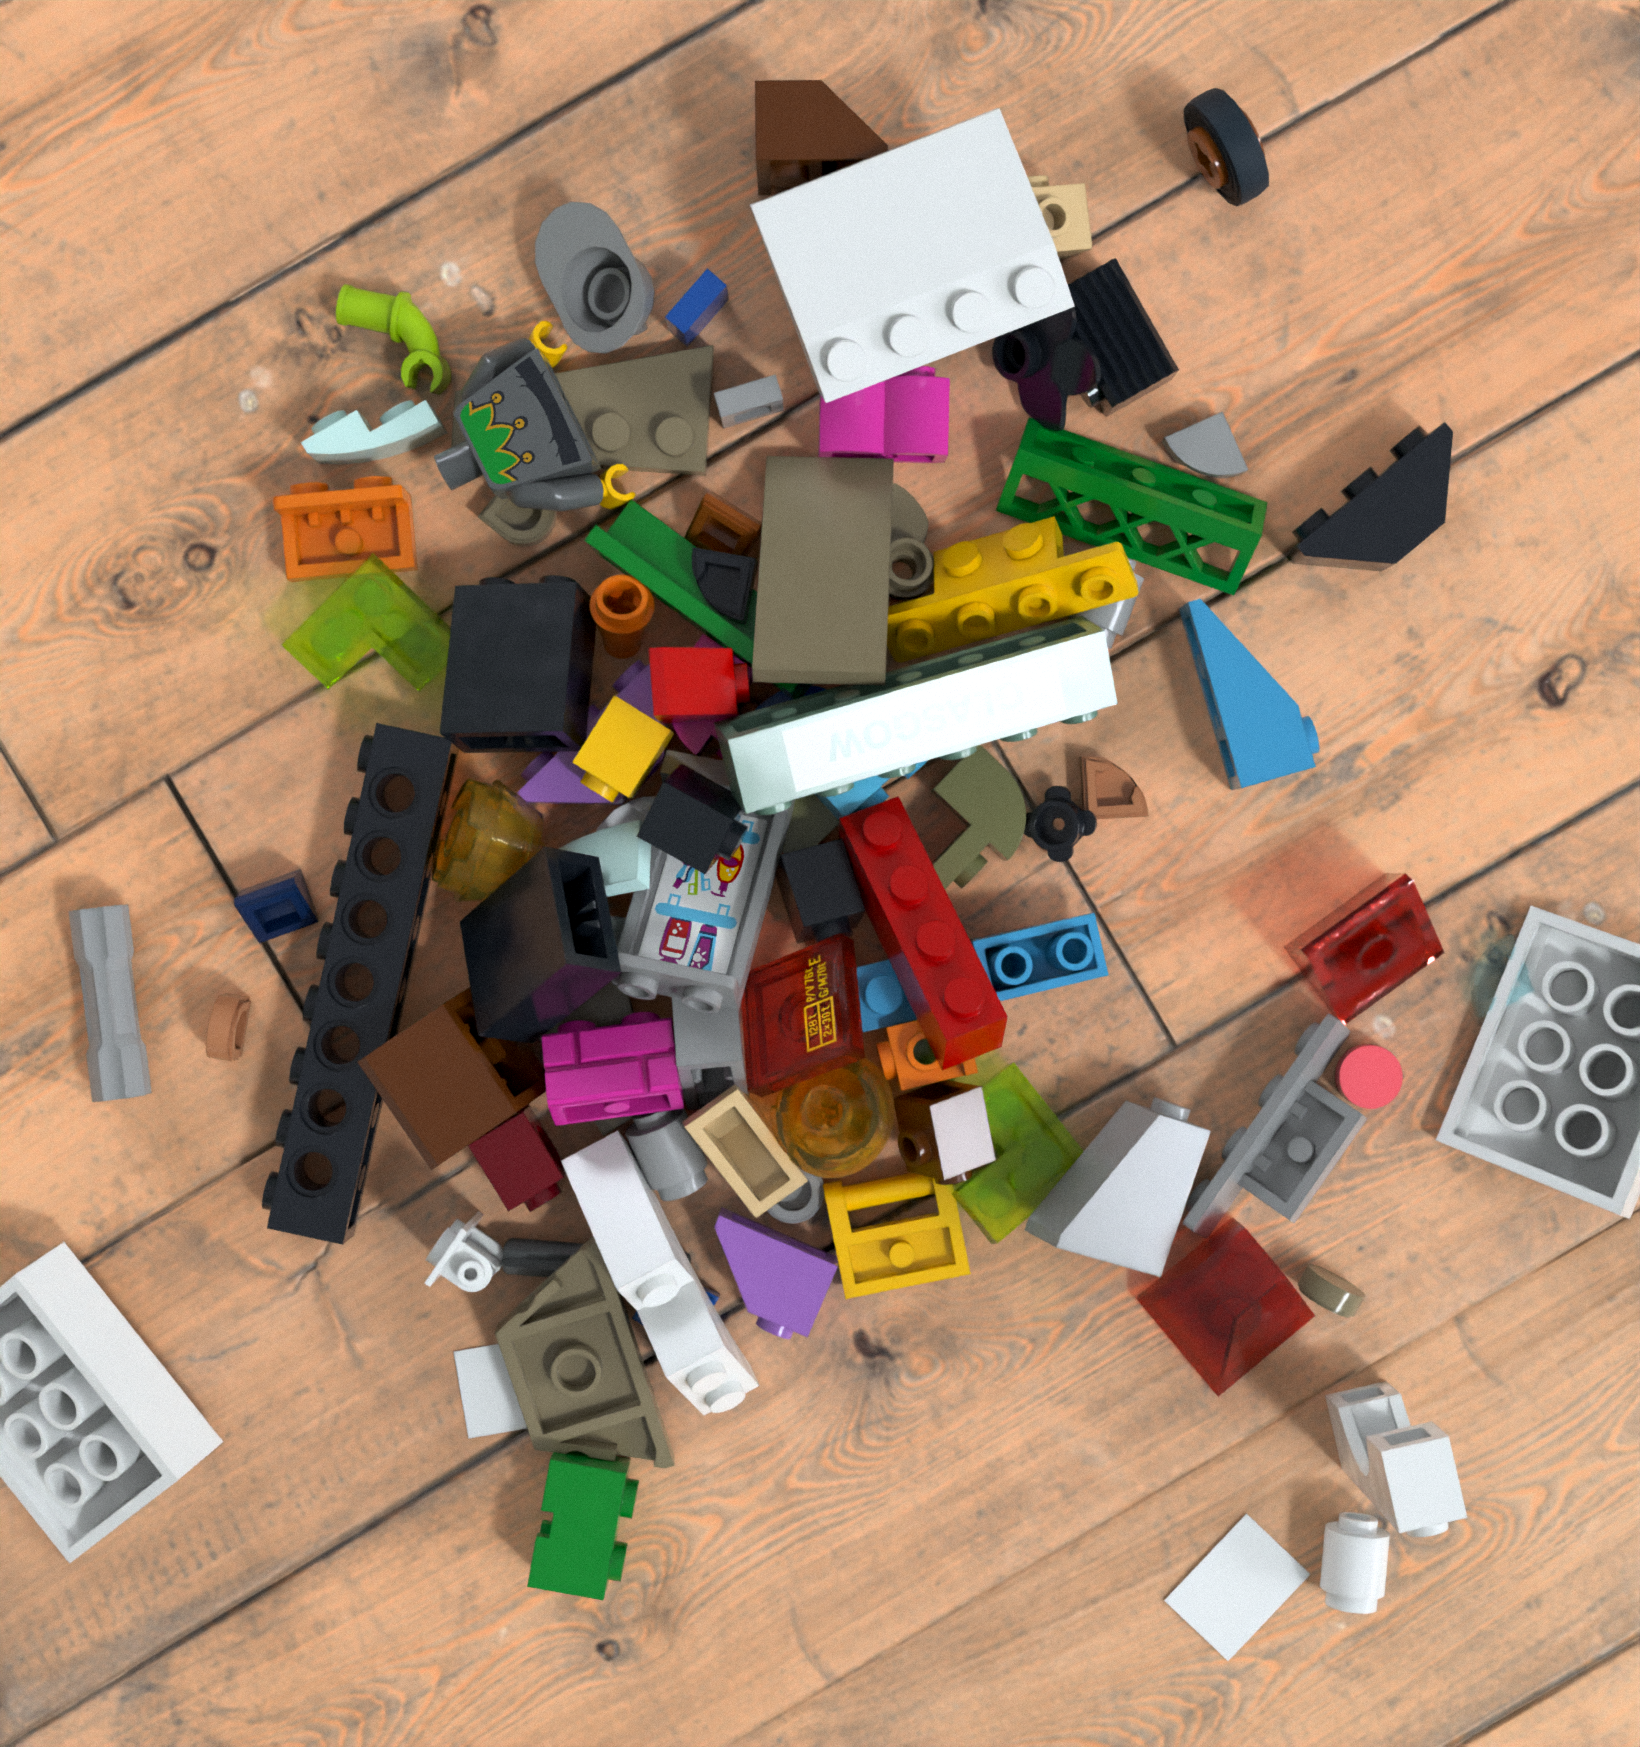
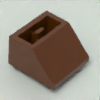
[755,80,888,196]
[358,987,546,1170]

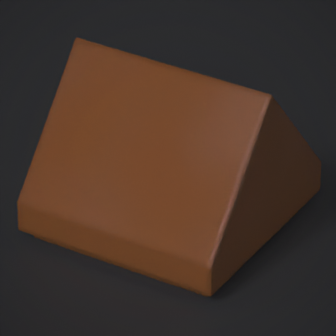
[684,492,762,557]

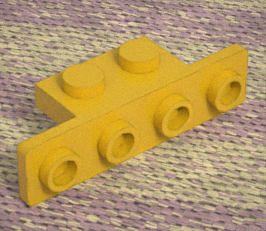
[887,516,1139,662]

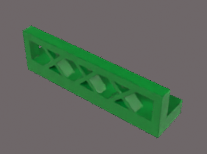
[995,417,1268,595]
[584,499,812,699]

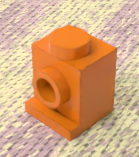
[876,1020,978,1091]

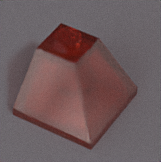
[1136,1217,1315,1397]

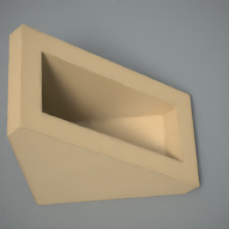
[682,1084,808,1218]

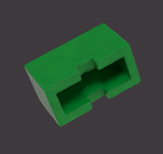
[527,1451,639,1600]

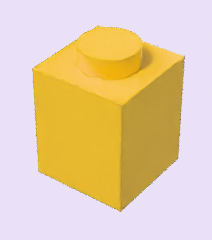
[572,695,674,803]

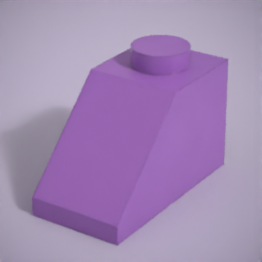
[714,1207,838,1339]

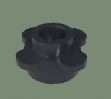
[1024,786,1097,862]

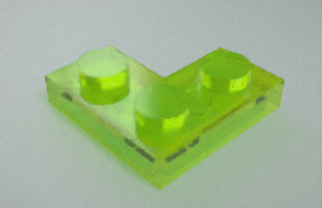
[281,553,451,691]
[952,1062,1084,1244]

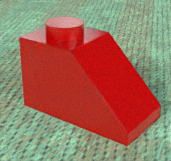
[649,647,750,724]

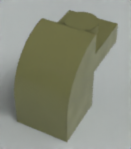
[931,745,1026,889]

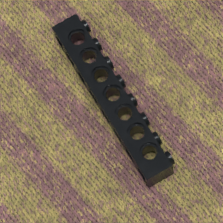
[262,723,459,1245]

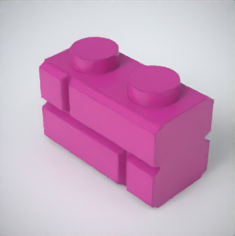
[542,1012,684,1126]

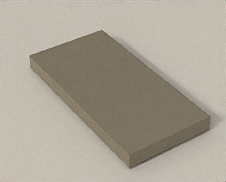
[752,456,894,685]

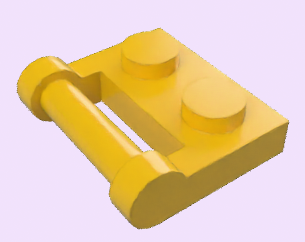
[823,1173,971,1299]

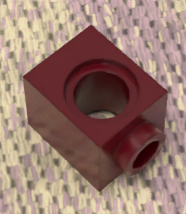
[468,1106,566,1212]

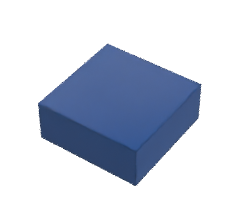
[665,268,729,347]

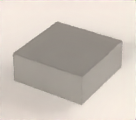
[714,374,784,429]

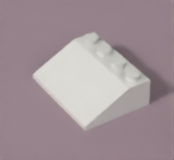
[750,108,1075,403]
[1436,906,1640,1219]
[0,1242,223,1564]

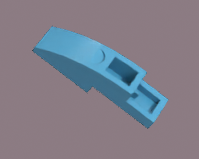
[840,913,1109,1034]

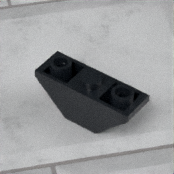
[1285,422,1453,571]

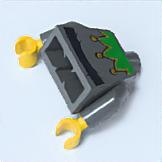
[434,321,636,511]

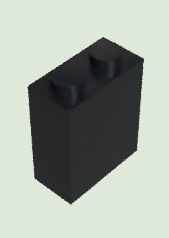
[440,575,596,753]
[460,846,621,1044]

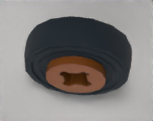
[1184,88,1269,206]

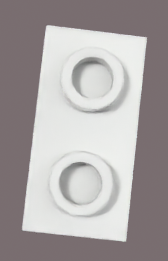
[425,1211,503,1292]

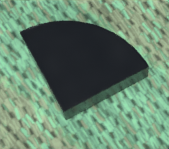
[692,547,758,625]

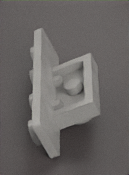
[1183,1013,1367,1239]

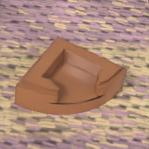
[1079,756,1149,819]

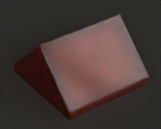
[1284,873,1445,1025]

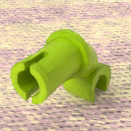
[336,284,451,395]

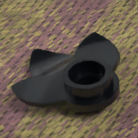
[992,307,1101,431]

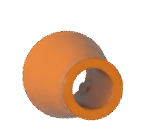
[590,575,655,659]

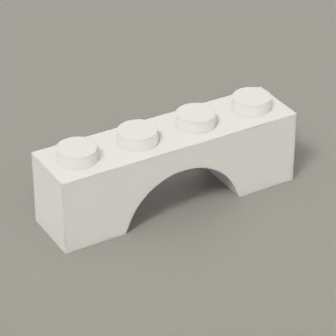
[1325,1381,1467,1537]

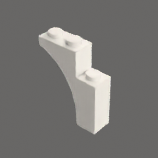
[561,1131,760,1415]

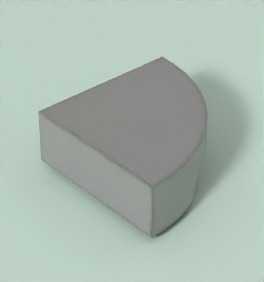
[1162,412,1248,479]

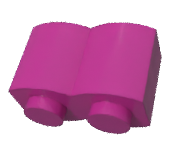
[818,366,950,463]

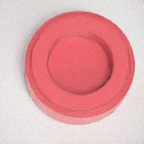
[1335,1044,1403,1109]

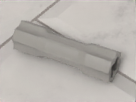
[68,904,152,1102]

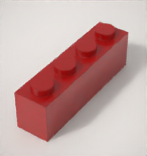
[838,796,1008,1071]

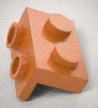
[273,476,418,582]

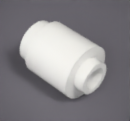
[1320,1512,1390,1614]

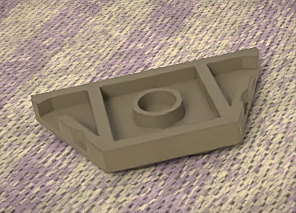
[495,1236,675,1468]

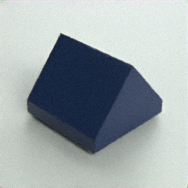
[234,869,319,943]

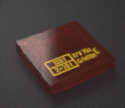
[741,933,865,1097]

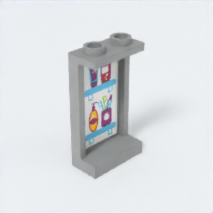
[612,750,795,1013]

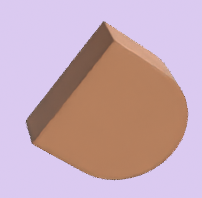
[206,993,251,1061]

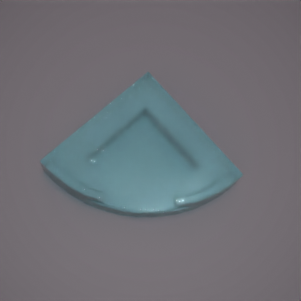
[1470,934,1534,1018]

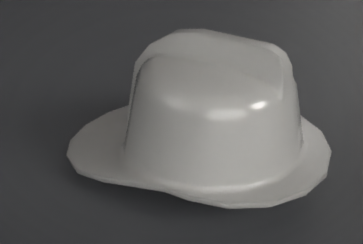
[535,202,655,354]

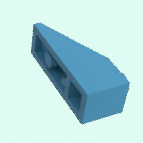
[1179,599,1320,790]

